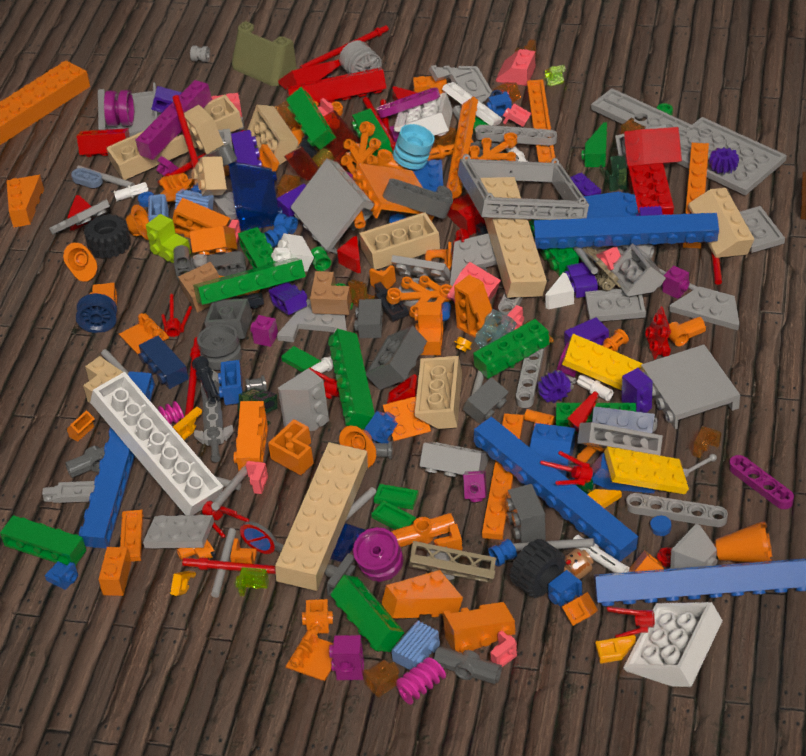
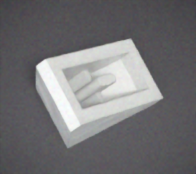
[545,273,574,309]

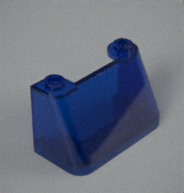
[229,162,283,231]

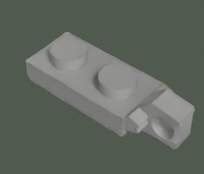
[42,481,95,503]

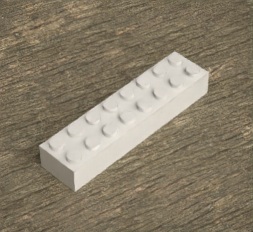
[90,372,223,516]

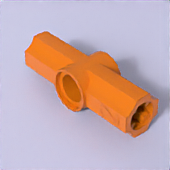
[391,513,455,547]

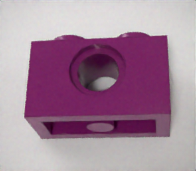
[329,635,365,680]

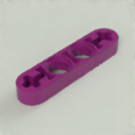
[377,87,440,118]
[729,455,794,509]

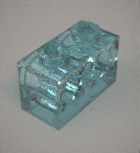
[474,309,517,348]

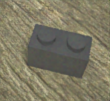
[355,299,383,338]
[463,377,509,424]

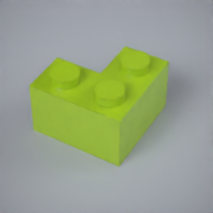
[146,214,191,263]

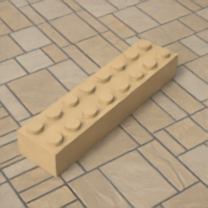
[106,95,243,180]
[480,177,547,298]
[275,442,368,591]

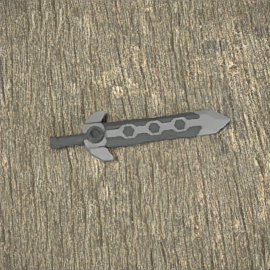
[194,370,233,462]

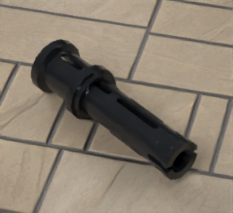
[192,356,220,404]

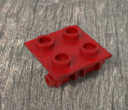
[645,306,671,360]

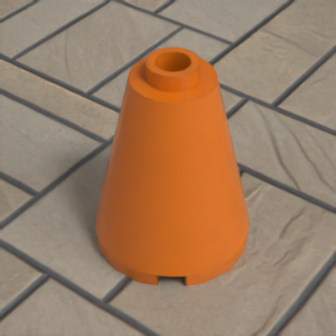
[714,521,772,563]

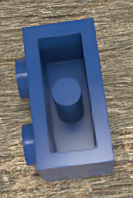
[218,360,244,405]

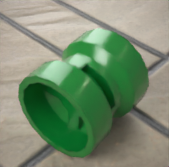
[311,247,331,271]

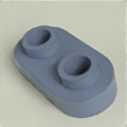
[71,168,103,188]

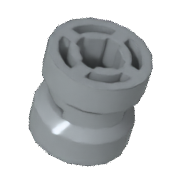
[190,45,210,62]

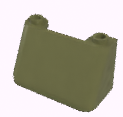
[232,21,297,86]

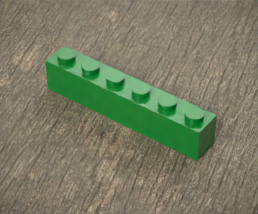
[193,257,306,305]
[328,328,375,429]

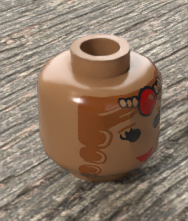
[564,549,594,580]

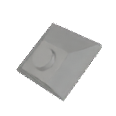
[671,523,718,569]

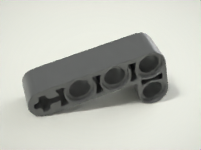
[198,144,238,167]
[383,179,453,218]
[173,245,246,280]

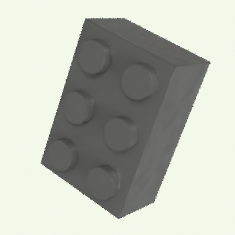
[366,325,427,390]

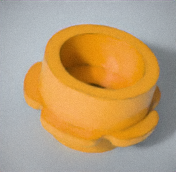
[454,336,472,352]

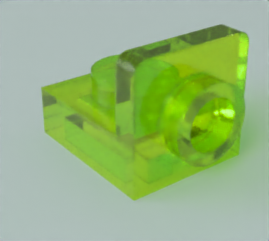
[545,64,566,86]
[235,567,269,596]

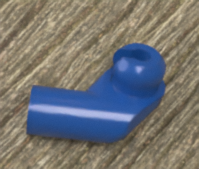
[442,302,451,322]

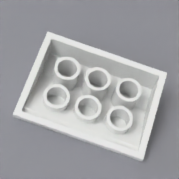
[394,92,453,136]
[624,602,722,687]

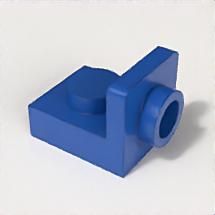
[45,562,78,590]

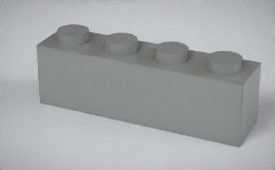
[578,422,663,456]

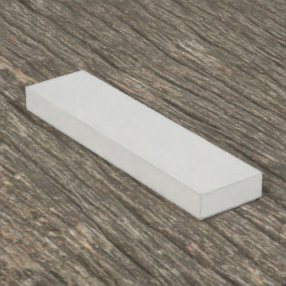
[442,82,502,126]

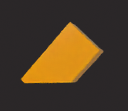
[173,407,202,440]
[587,489,622,508]
[170,570,196,596]
[595,635,636,664]

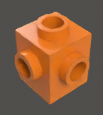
[302,599,333,634]

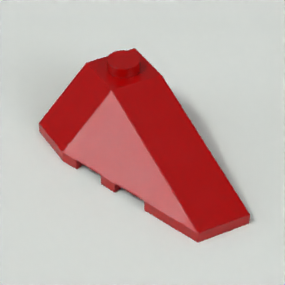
[278,59,340,90]

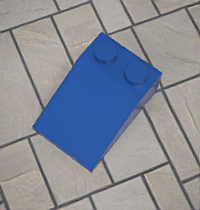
[584,192,639,218]
[530,423,575,478]

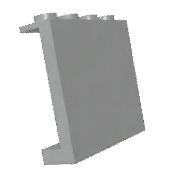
[98,82,162,137]
[291,158,375,254]
[641,345,740,429]

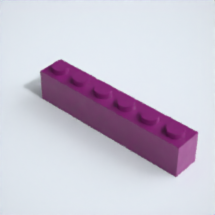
[135,80,212,160]

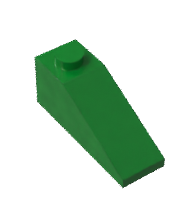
[582,122,607,167]

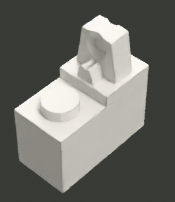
[271,233,314,272]

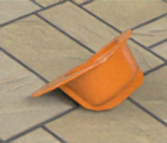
[126,205,149,240]
[63,242,97,282]
[339,425,377,468]

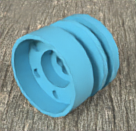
[393,124,435,169]

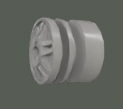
[339,40,382,74]

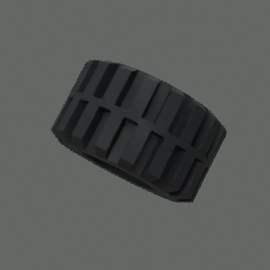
[84,214,131,258]
[510,539,566,598]

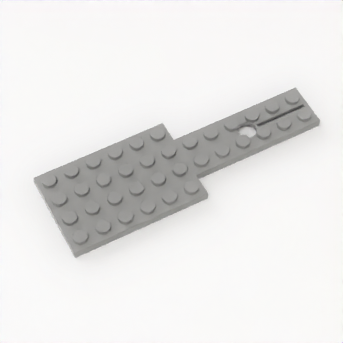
[591,88,787,196]

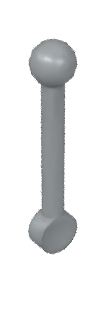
[683,454,717,477]

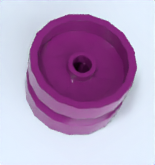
[104,90,134,127]
[353,527,404,582]

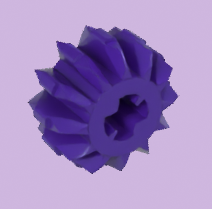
[709,147,739,175]
[538,370,571,403]

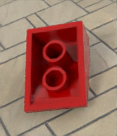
[624,127,682,166]
[447,194,487,236]

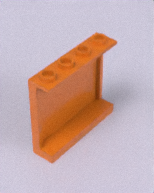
[352,163,434,222]

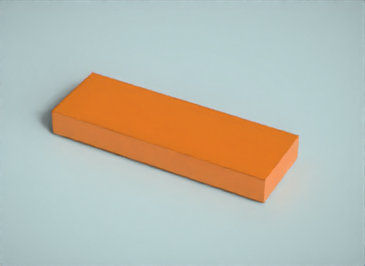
[120,510,144,562]

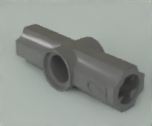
[65,446,105,478]
[434,646,502,684]

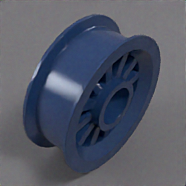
[76,293,117,333]

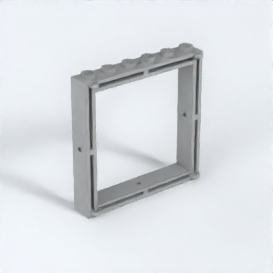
[458,154,589,220]

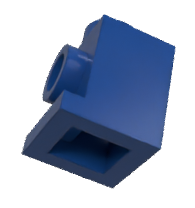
[486,91,512,116]
[364,411,398,443]
[548,570,582,607]

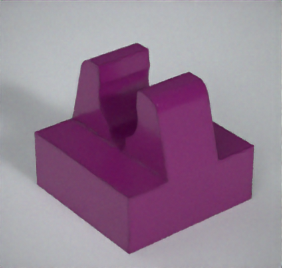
[157,155,178,176]

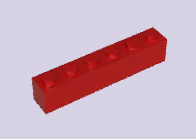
[286,67,386,105]

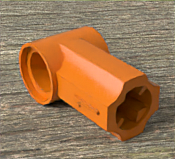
[376,149,408,170]
[669,317,706,347]

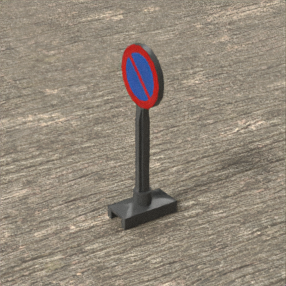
[240,521,355,598]

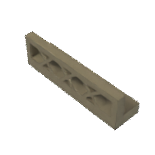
[408,541,496,583]

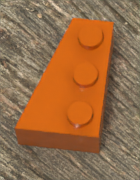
[6,175,44,228]
[172,198,230,238]
[454,275,500,343]
[234,401,268,471]
[382,570,463,618]
[443,602,515,653]

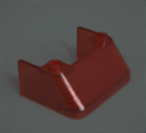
[284,110,360,181]

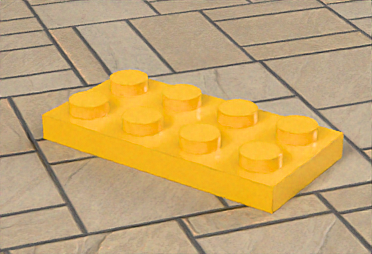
[562,334,643,390]
[604,446,689,494]

